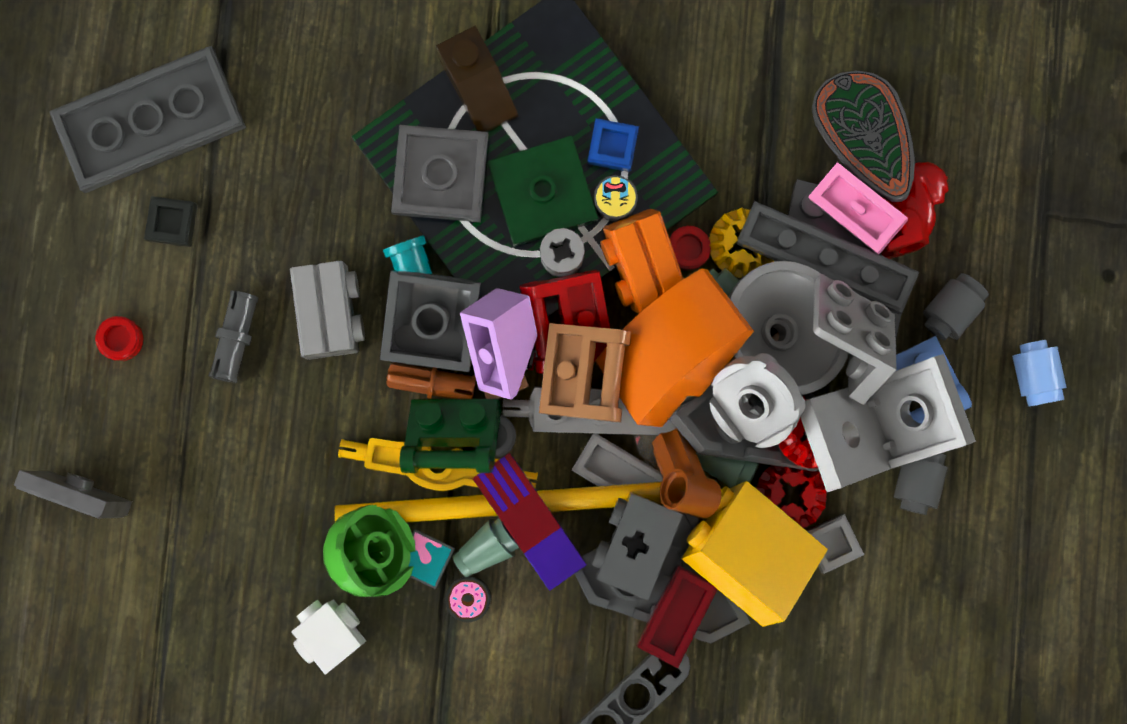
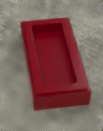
[636,565,718,668]

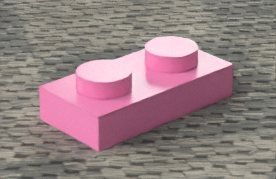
[809,162,908,255]

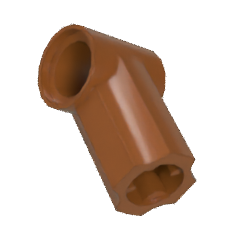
[652,428,722,519]

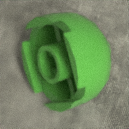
[323,505,415,597]

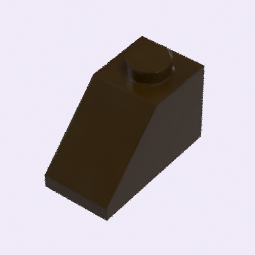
[436,25,518,132]

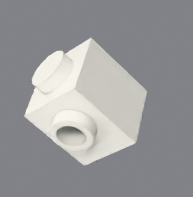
[291,599,366,674]

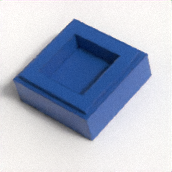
[587,118,639,172]

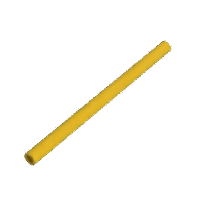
[335,482,662,523]

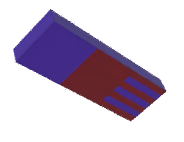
[472,453,587,591]

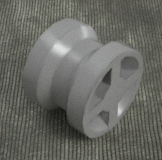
[540,228,585,277]

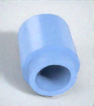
[1012,340,1067,407]

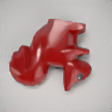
[882,162,949,259]

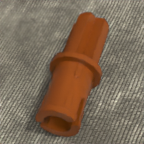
[386,362,476,399]

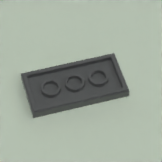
[49,46,246,193]

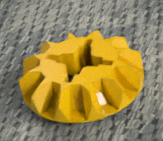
[709,208,774,278]

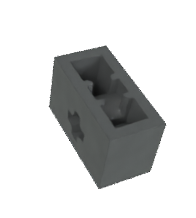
[592,492,683,600]

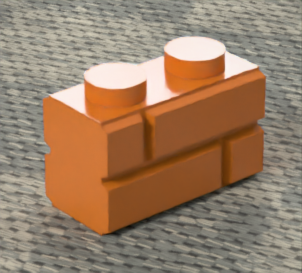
[600,209,683,314]

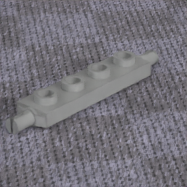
[503,386,696,435]

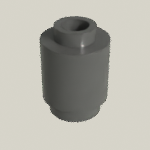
[923,273,989,340]
[893,453,948,515]

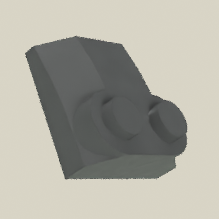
[380,270,481,372]

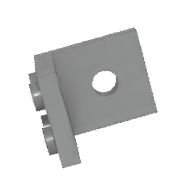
[800,354,976,492]

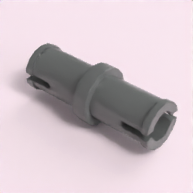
[208,291,259,383]

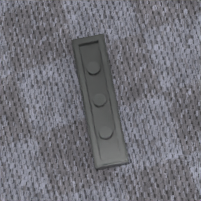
[736,201,919,314]

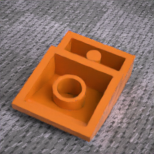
[595,268,754,427]

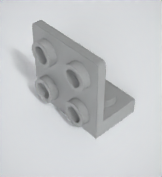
[813,274,897,405]

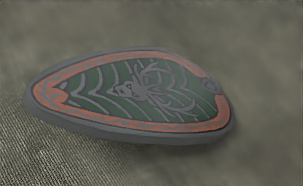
[812,70,915,202]

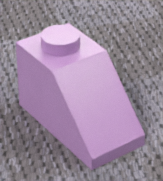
[460,288,538,400]

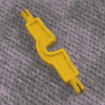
[338,438,538,491]

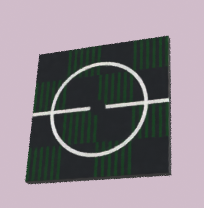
[351,0,718,318]

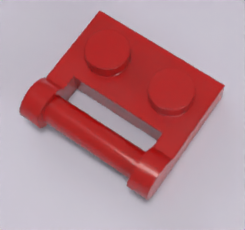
[519,269,610,374]

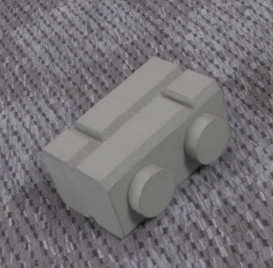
[290,261,365,360]

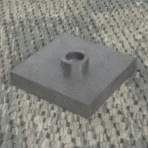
[391,125,489,222]
[14,470,133,519]

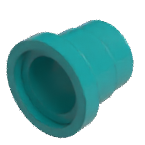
[383,235,432,274]

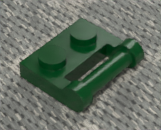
[400,399,501,473]

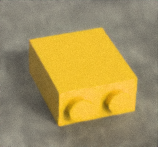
[681,481,828,627]

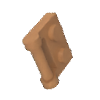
[539,323,631,423]

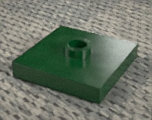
[487,135,598,247]

